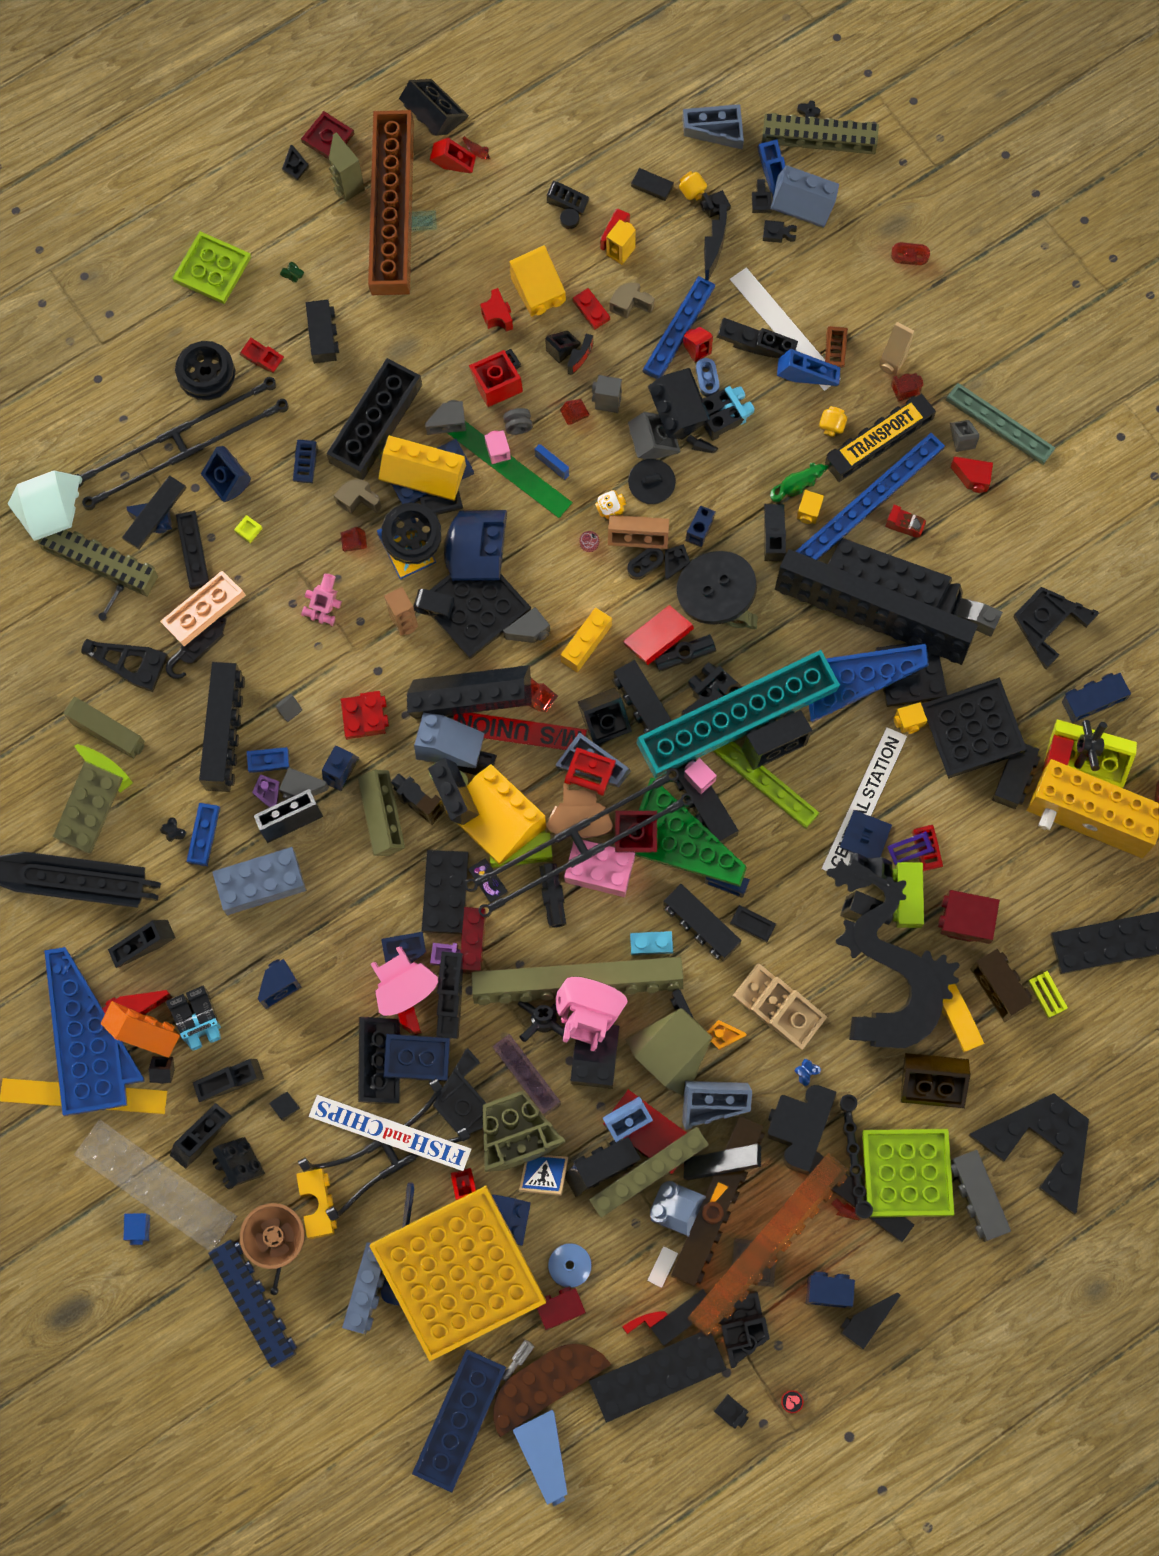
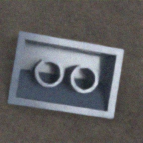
[771,165,839,228]

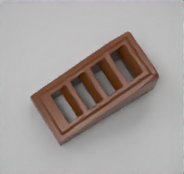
[825,326,848,367]

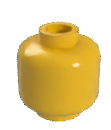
[679,171,707,201]
[819,406,847,437]

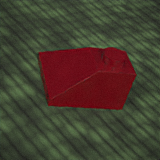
[615,811,657,853]

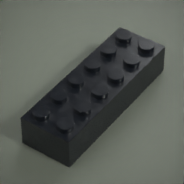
[326,358,422,480]
[199,662,245,792]

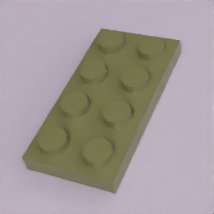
[53,761,123,853]

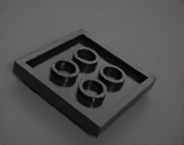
[876,643,947,707]

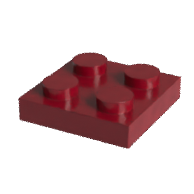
[301,111,355,160]

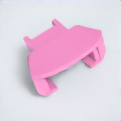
[371,946,439,1015]
[556,977,628,1051]

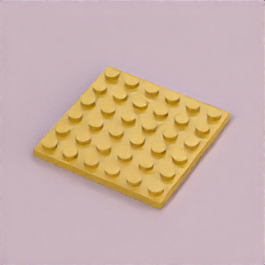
[370,1185,546,1362]

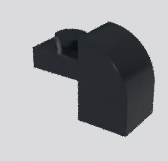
[848,853,892,879]

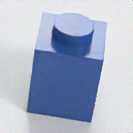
[123,1213,150,1245]

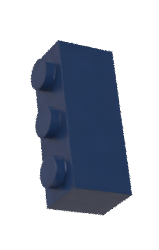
[1062,673,1131,723]

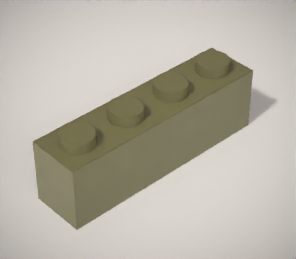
[358,769,405,856]

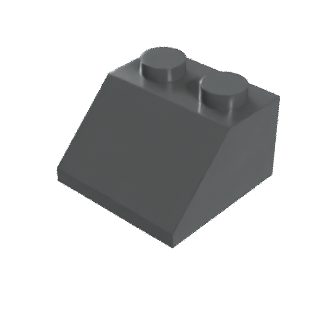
[628,412,681,459]

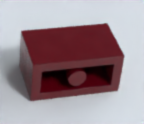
[537,1286,586,1330]

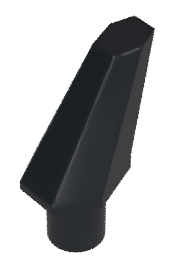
[686,435,718,453]

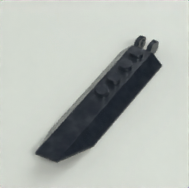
[0,852,161,908]

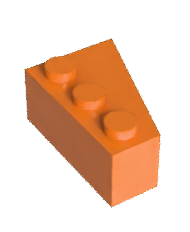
[100,1001,180,1058]

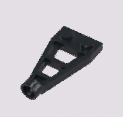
[81,639,168,692]

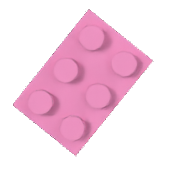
[564,840,635,897]

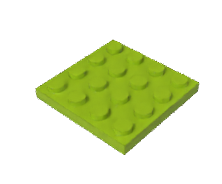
[862,1129,954,1217]

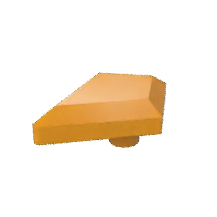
[707,1020,747,1050]

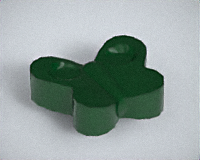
[280,262,304,282]

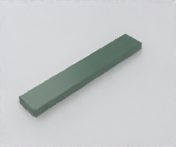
[946,383,1055,465]

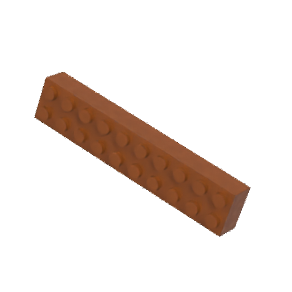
[368,110,414,295]

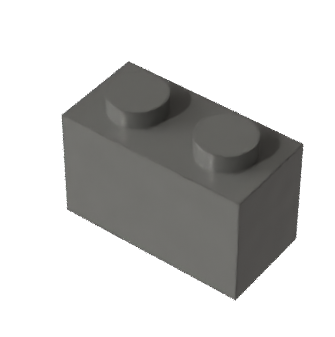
[592,375,622,413]

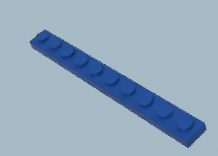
[795,433,945,560]

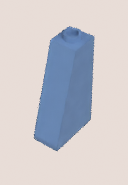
[513,1410,568,1506]

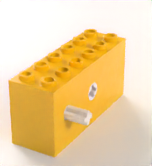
[1026,759,1159,859]

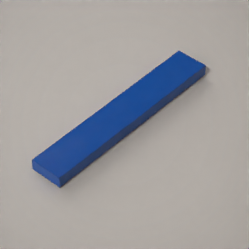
[643,276,715,379]

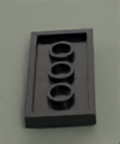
[422,850,469,934]

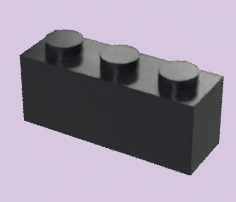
[305,299,340,364]
[992,744,1041,809]
[428,758,479,825]
[254,789,323,843]

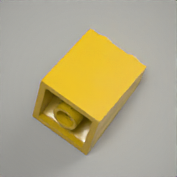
[509,245,566,317]

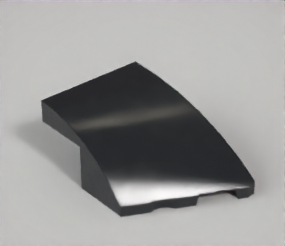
[714,1290,770,1369]

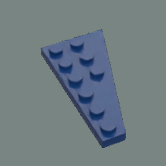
[809,644,929,722]

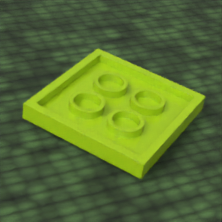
[172,231,251,304]

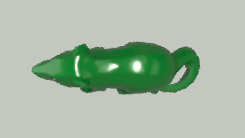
[770,463,829,503]

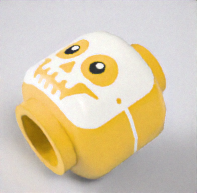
[596,490,627,519]

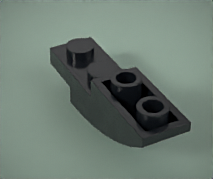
[716,317,798,358]

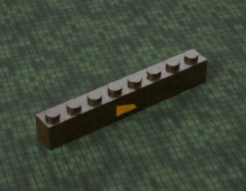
[671,1116,765,1287]

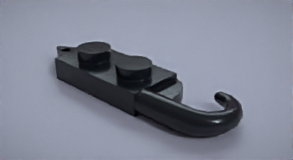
[166,618,227,679]

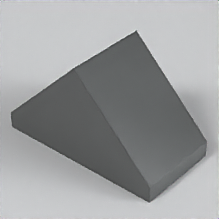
[950,420,979,452]

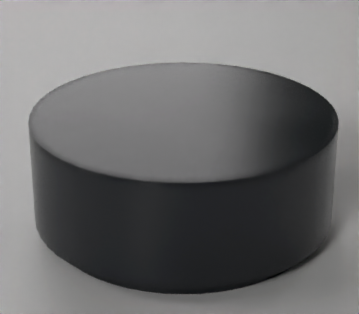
[560,209,579,229]

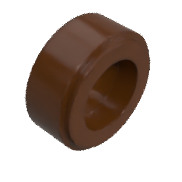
[702,1202,724,1224]

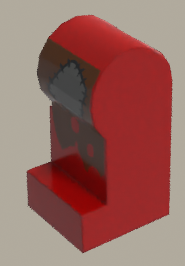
[885,504,926,538]

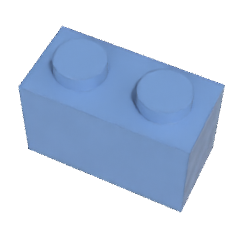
[603,1096,653,1142]

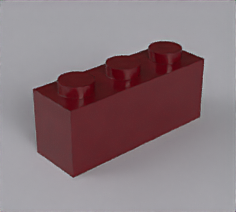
[460,907,487,974]

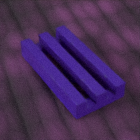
[887,831,934,865]

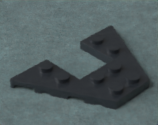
[968,1093,1089,1215]

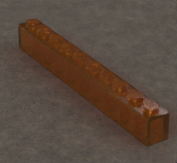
[687,1152,848,1337]

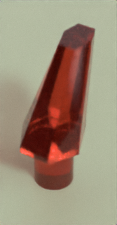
[831,1198,861,1221]

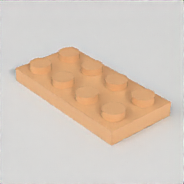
[160,571,246,646]

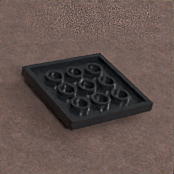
[430,574,531,659]
[922,677,1027,779]

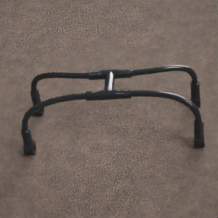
[298,1078,471,1221]

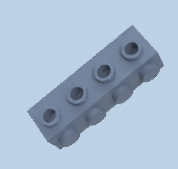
[342,1242,385,1335]

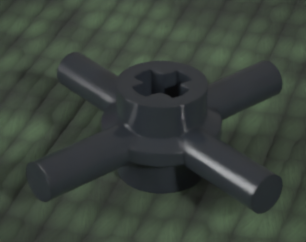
[1074,720,1108,771]
[518,1001,565,1042]

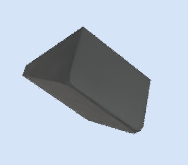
[276,694,302,722]

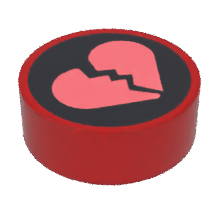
[781,1390,804,1413]

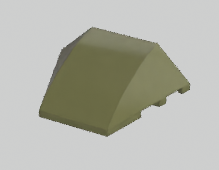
[625,1008,713,1096]
[483,1090,566,1172]

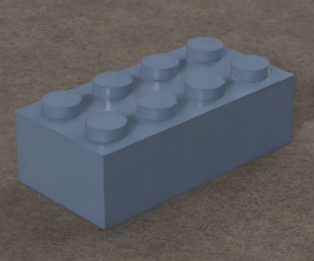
[212,847,307,915]

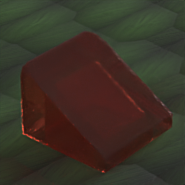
[560,399,590,425]
[340,527,367,552]

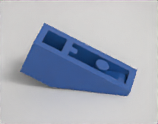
[777,349,840,386]

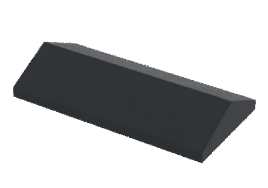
[358,1017,400,1104]

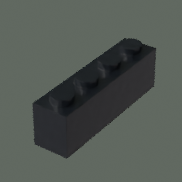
[663,884,742,962]

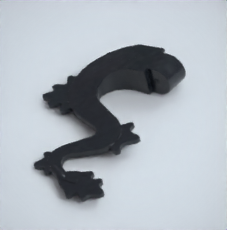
[826,859,960,1048]

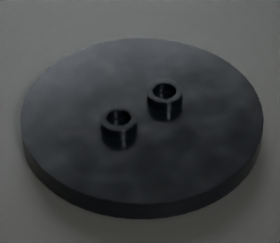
[677,551,757,625]

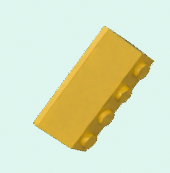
[378,435,466,501]

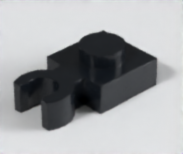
[763,220,797,243]

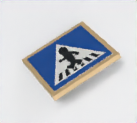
[519,1155,569,1196]

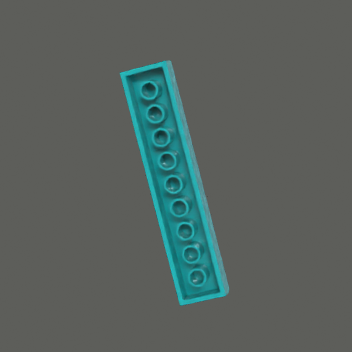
[636,650,840,779]

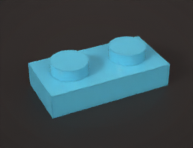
[630,931,673,955]

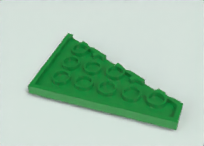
[635,778,747,887]

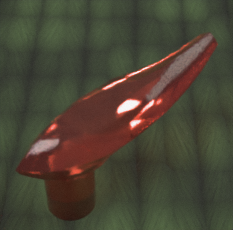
[462,136,490,160]

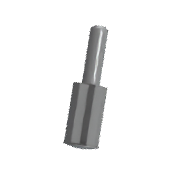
[502,1339,535,1381]

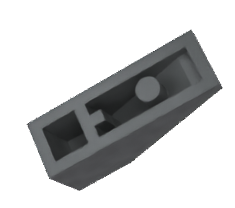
[956,598,1003,637]

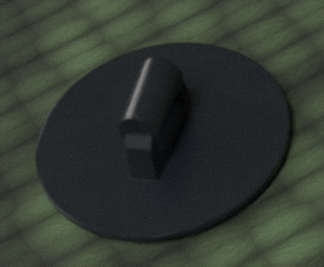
[628,459,676,504]

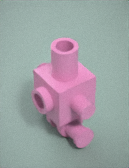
[301,574,342,626]

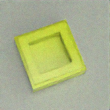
[234,515,263,543]

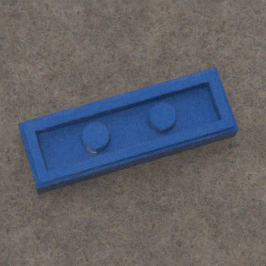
[186,803,220,867]

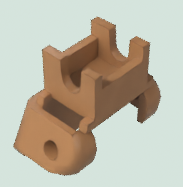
[547,783,613,838]

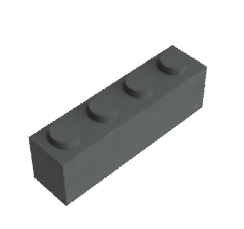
[951,1150,1011,1242]

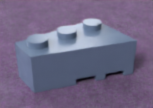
[555,732,631,788]
[682,1081,752,1130]

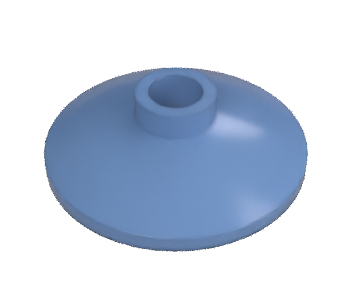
[548,1244,591,1288]

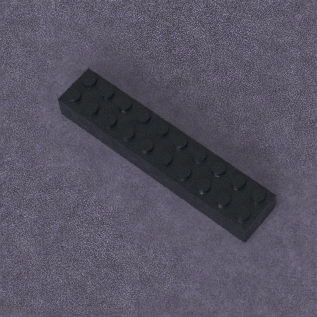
[775,549,978,665]

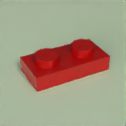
[572,288,610,330]

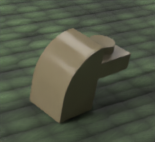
[609,283,655,318]
[334,479,381,514]

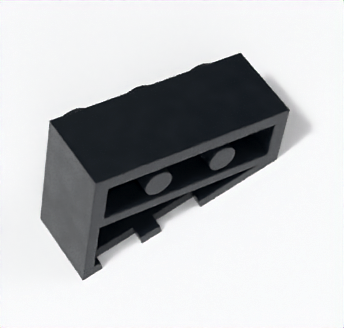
[565,1137,641,1197]

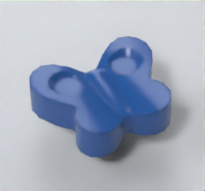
[795,1059,821,1086]

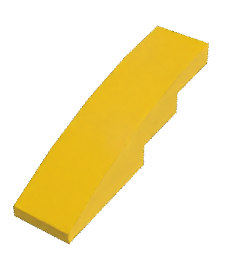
[942,984,984,1052]

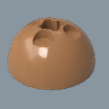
[240,1203,304,1269]

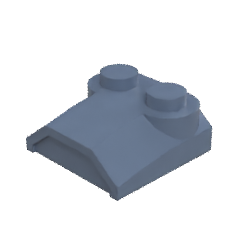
[650,1181,706,1237]

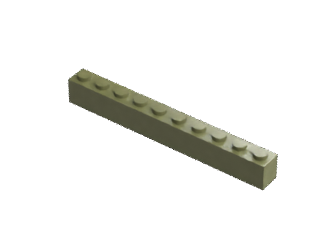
[472,957,683,1005]

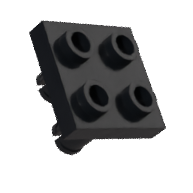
[212,1137,265,1189]

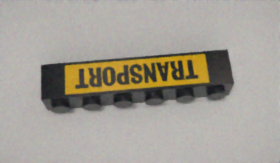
[825,393,936,482]

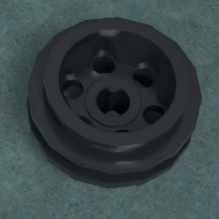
[175,341,236,401]
[382,503,441,564]

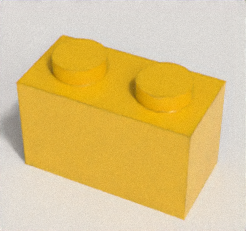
[606,220,636,265]

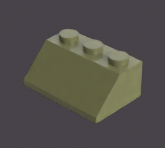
[329,132,365,202]

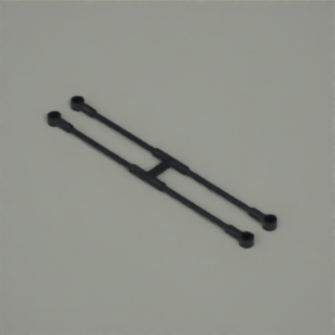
[74,377,289,510]
[465,768,693,918]

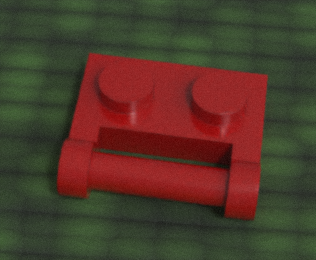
[564,747,616,796]

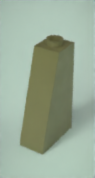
[63,696,145,759]

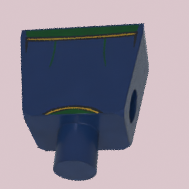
[322,745,359,791]

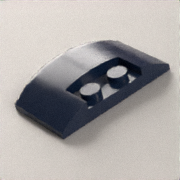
[444,510,507,581]

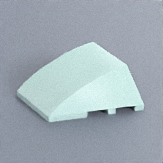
[8,470,82,541]

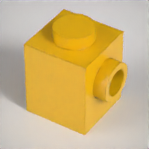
[894,702,927,734]

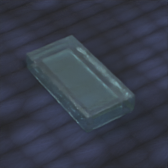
[412,210,437,232]

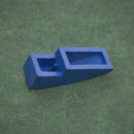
[757,140,786,197]

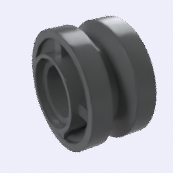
[503,408,533,435]

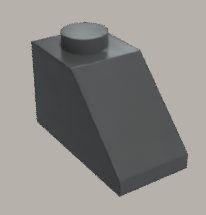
[425,400,466,435]
[503,607,550,643]
[279,768,329,800]

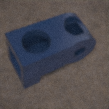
[685,506,716,547]

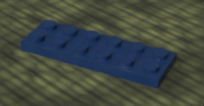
[412,1349,507,1493]

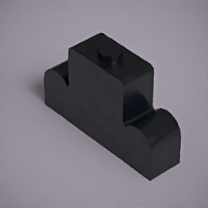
[767,1085,837,1175]

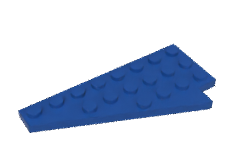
[44,947,145,1116]

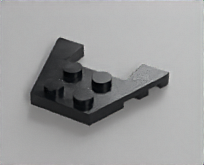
[1013,587,1099,669]
[433,1048,486,1136]

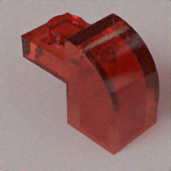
[530,678,558,712]

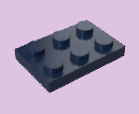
[383,1034,450,1081]

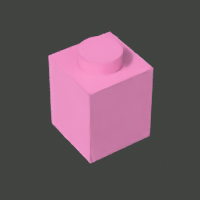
[485,430,511,464]
[684,758,717,794]

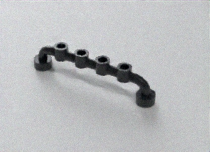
[840,1094,873,1220]

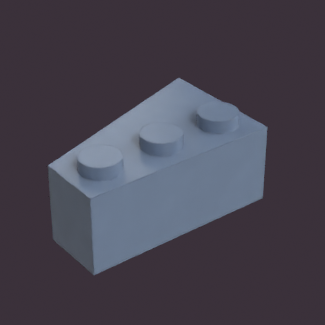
[682,104,744,149]

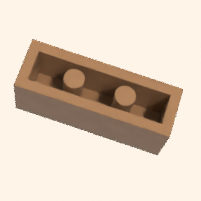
[608,515,669,549]
[384,587,418,636]

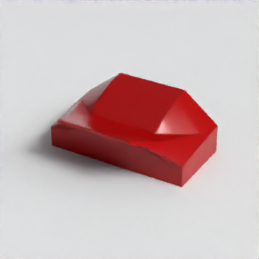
[397,1006,422,1036]

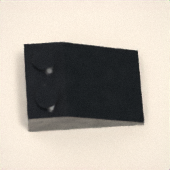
[570,1025,620,1089]

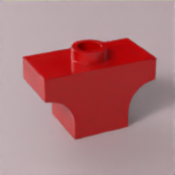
[480,288,513,332]

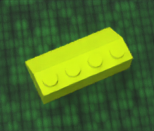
[1043,719,1137,788]

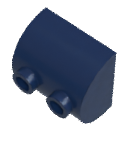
[201,446,251,502]

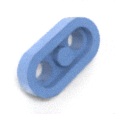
[696,358,719,397]

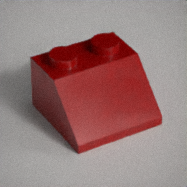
[469,350,523,407]

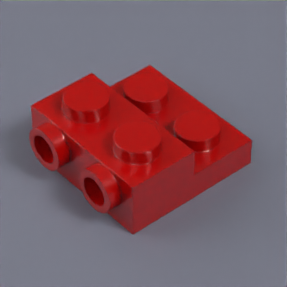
[341,691,389,739]

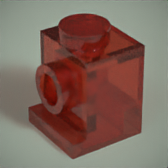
[891,373,923,402]

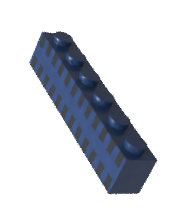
[208,1239,297,1368]

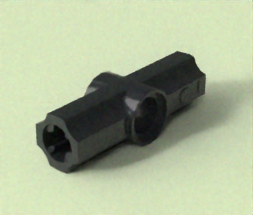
[655,634,716,672]
[539,863,567,928]

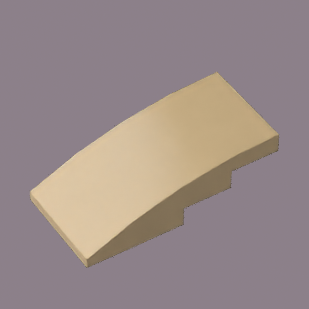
[732,964,827,1050]

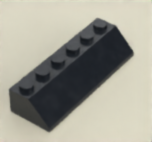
[407,665,532,719]

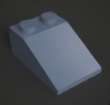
[414,712,484,768]

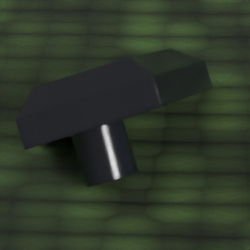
[282,145,309,181]
[665,544,690,580]

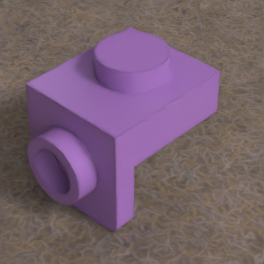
[430,943,461,966]

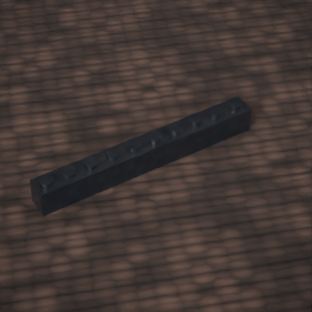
[612,660,739,844]

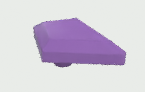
[252,774,280,808]

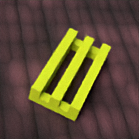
[1028,971,1068,1019]

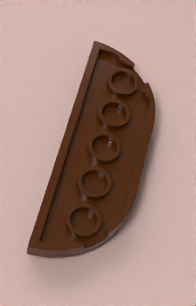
[493,1344,611,1437]

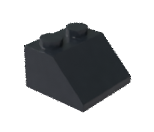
[577,687,632,745]

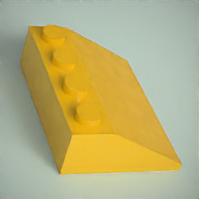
[446,764,547,865]

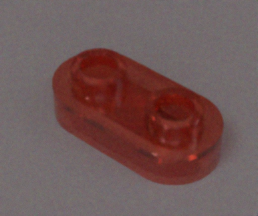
[891,242,930,265]

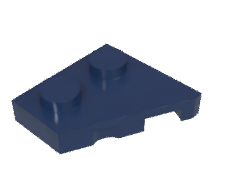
[381,932,426,963]

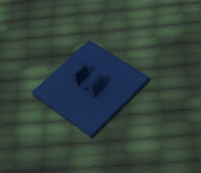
[840,810,892,858]

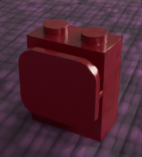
[938,890,1000,944]

